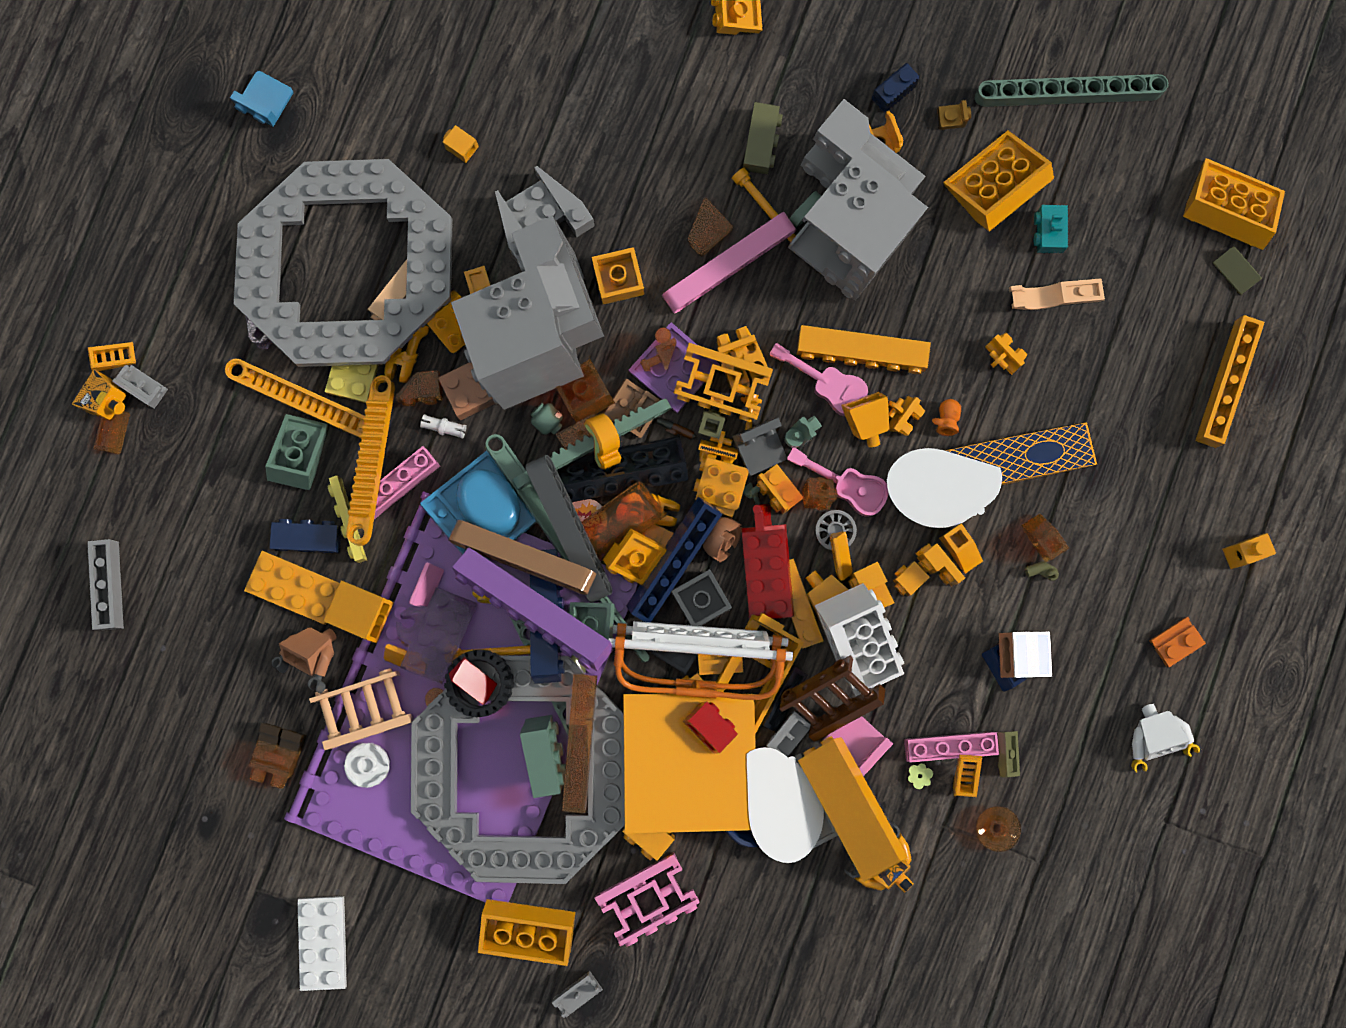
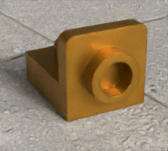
[937,100,971,130]

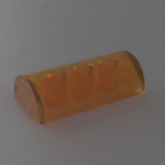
[581,480,667,562]

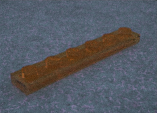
[562,673,597,813]

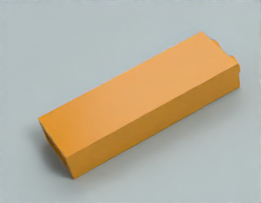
[798,736,908,882]

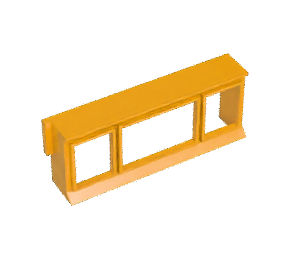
[716,613,804,734]

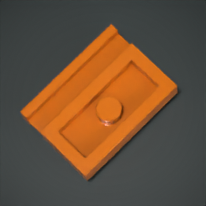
[1149,617,1206,667]

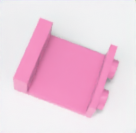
[822,716,893,777]

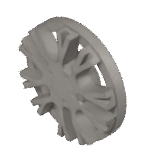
[815,510,857,550]

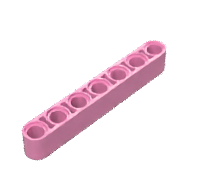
[662,212,797,314]

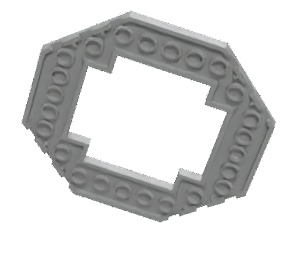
[234,159,453,367]
[411,655,625,884]

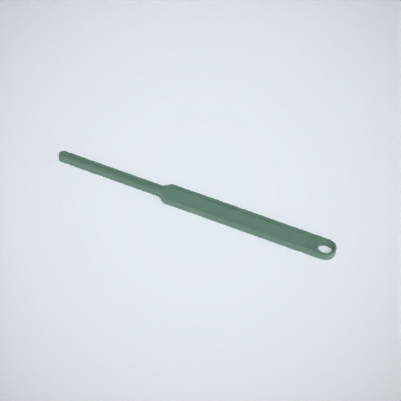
[485,434,649,662]

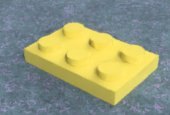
[325,364,379,403]

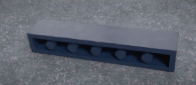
[626,496,722,623]
[530,549,565,684]

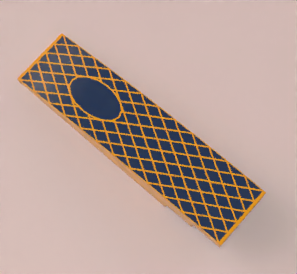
[946,423,1097,485]

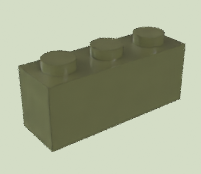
[743,102,783,175]

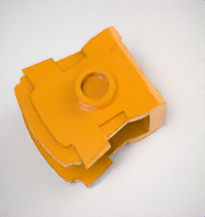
[869,111,903,153]

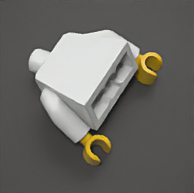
[1131,704,1200,773]

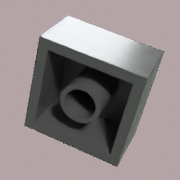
[671,569,732,626]

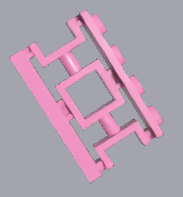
[595,852,699,947]

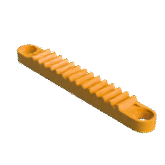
[225,359,365,438]
[346,375,395,546]

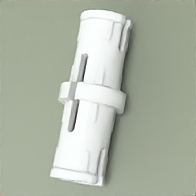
[420,414,466,439]

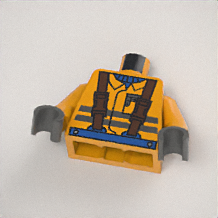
[845,822,914,893]

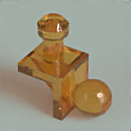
[640,327,677,372]

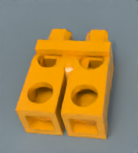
[717,326,768,391]

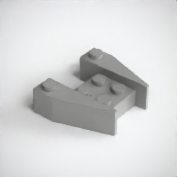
[495,166,594,265]

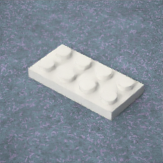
[298,896,347,991]

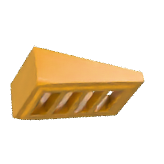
[88,342,136,371]
[953,754,982,797]

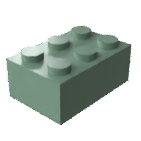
[520,715,568,798]

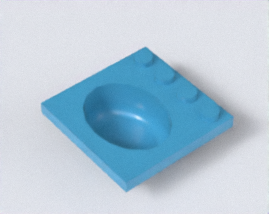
[420,451,537,561]

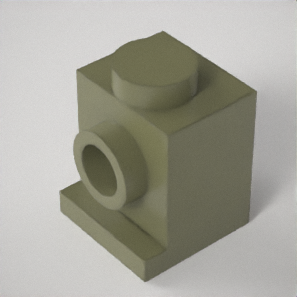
[698,409,725,439]

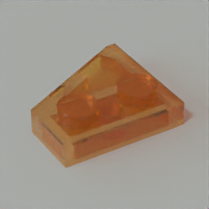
[687,197,733,257]

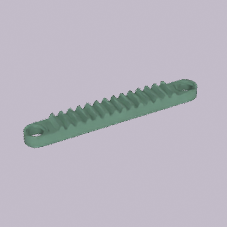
[512,398,671,490]

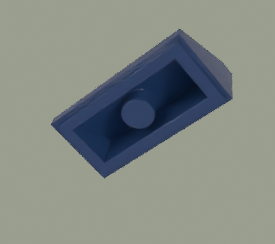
[982,644,1027,692]

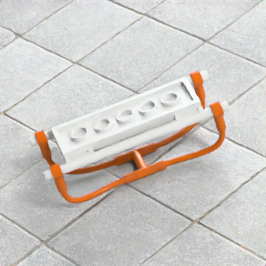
[609,621,793,700]

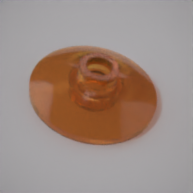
[976,806,1021,852]

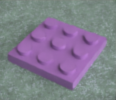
[628,322,720,413]

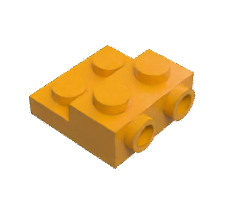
[711,0,762,35]
[603,529,667,585]
[915,543,965,586]

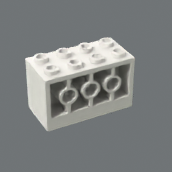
[815,583,904,696]

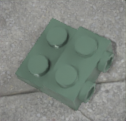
[567,602,615,640]

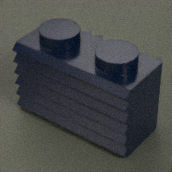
[872,63,919,112]

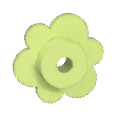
[908,763,933,789]

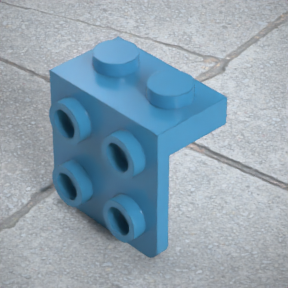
[230,71,293,127]

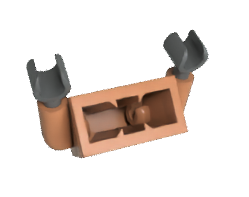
[272,628,336,693]

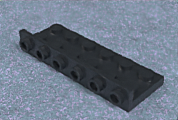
[557,436,689,502]

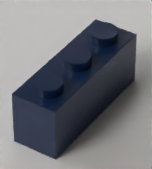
[270,519,342,553]

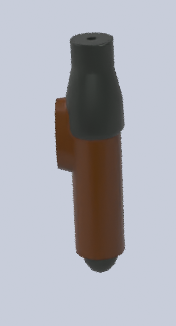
[657,417,697,440]

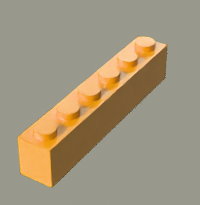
[1195,315,1265,448]
[796,325,931,374]

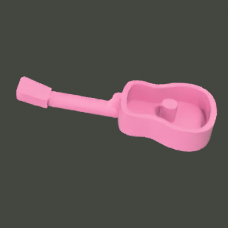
[769,343,868,416]
[787,448,889,517]

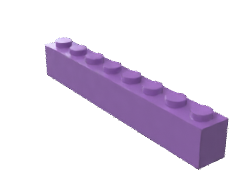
[452,547,613,671]

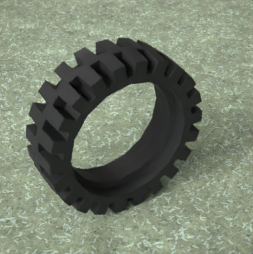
[444,650,514,718]

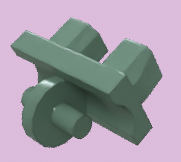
[785,416,822,450]

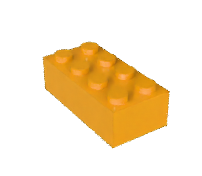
[478,899,576,966]

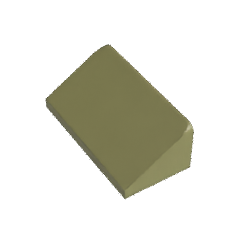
[1213,246,1262,296]

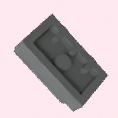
[732,418,787,476]

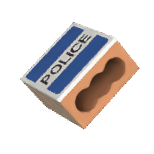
[999,632,1052,678]

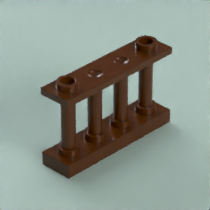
[779,655,885,742]

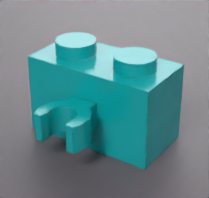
[1034,205,1068,253]

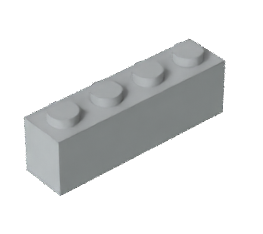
[88,539,124,631]

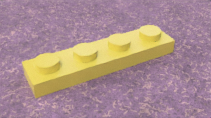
[328,476,367,563]

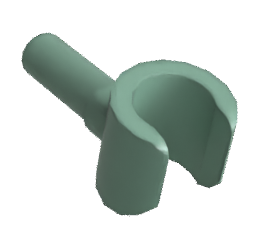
[743,482,760,505]

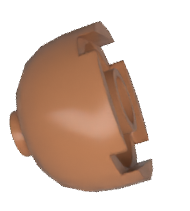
[702,517,742,562]

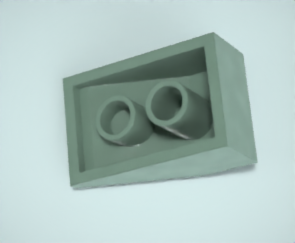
[265,414,328,490]

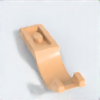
[1009,279,1105,310]

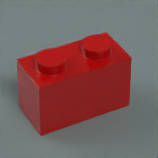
[683,701,738,754]

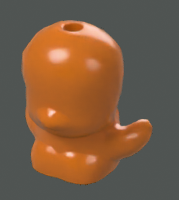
[932,399,961,436]

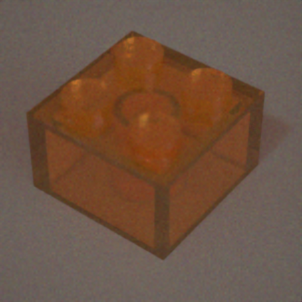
[556,359,615,424]

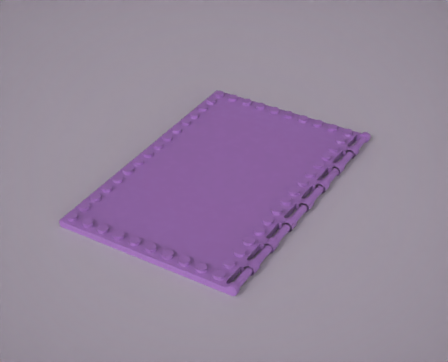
[284,492,639,902]

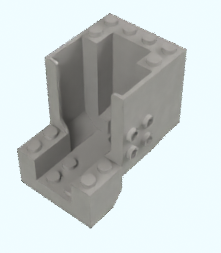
[788,99,928,301]
[451,216,604,410]

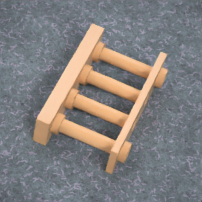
[309,668,413,750]

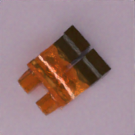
[249,723,307,789]

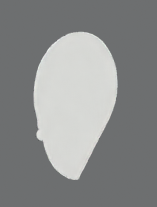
[887,448,1002,528]
[746,747,824,863]

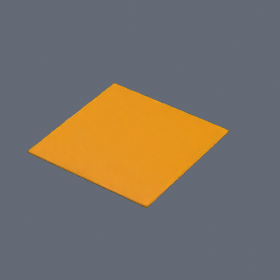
[623,694,756,833]

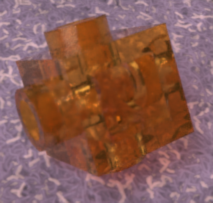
[802,477,837,510]

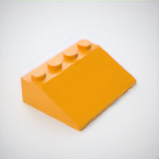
[943,130,1054,231]
[1183,158,1285,250]

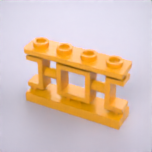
[673,343,773,422]

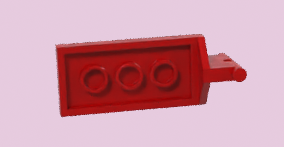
[741,504,794,618]

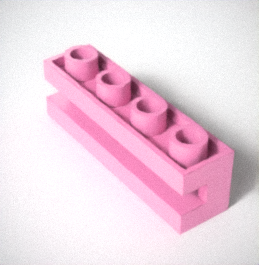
[374,446,440,519]
[904,731,999,762]

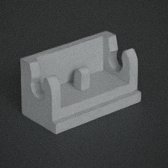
[112,365,168,409]
[766,711,811,757]
[552,971,603,1018]

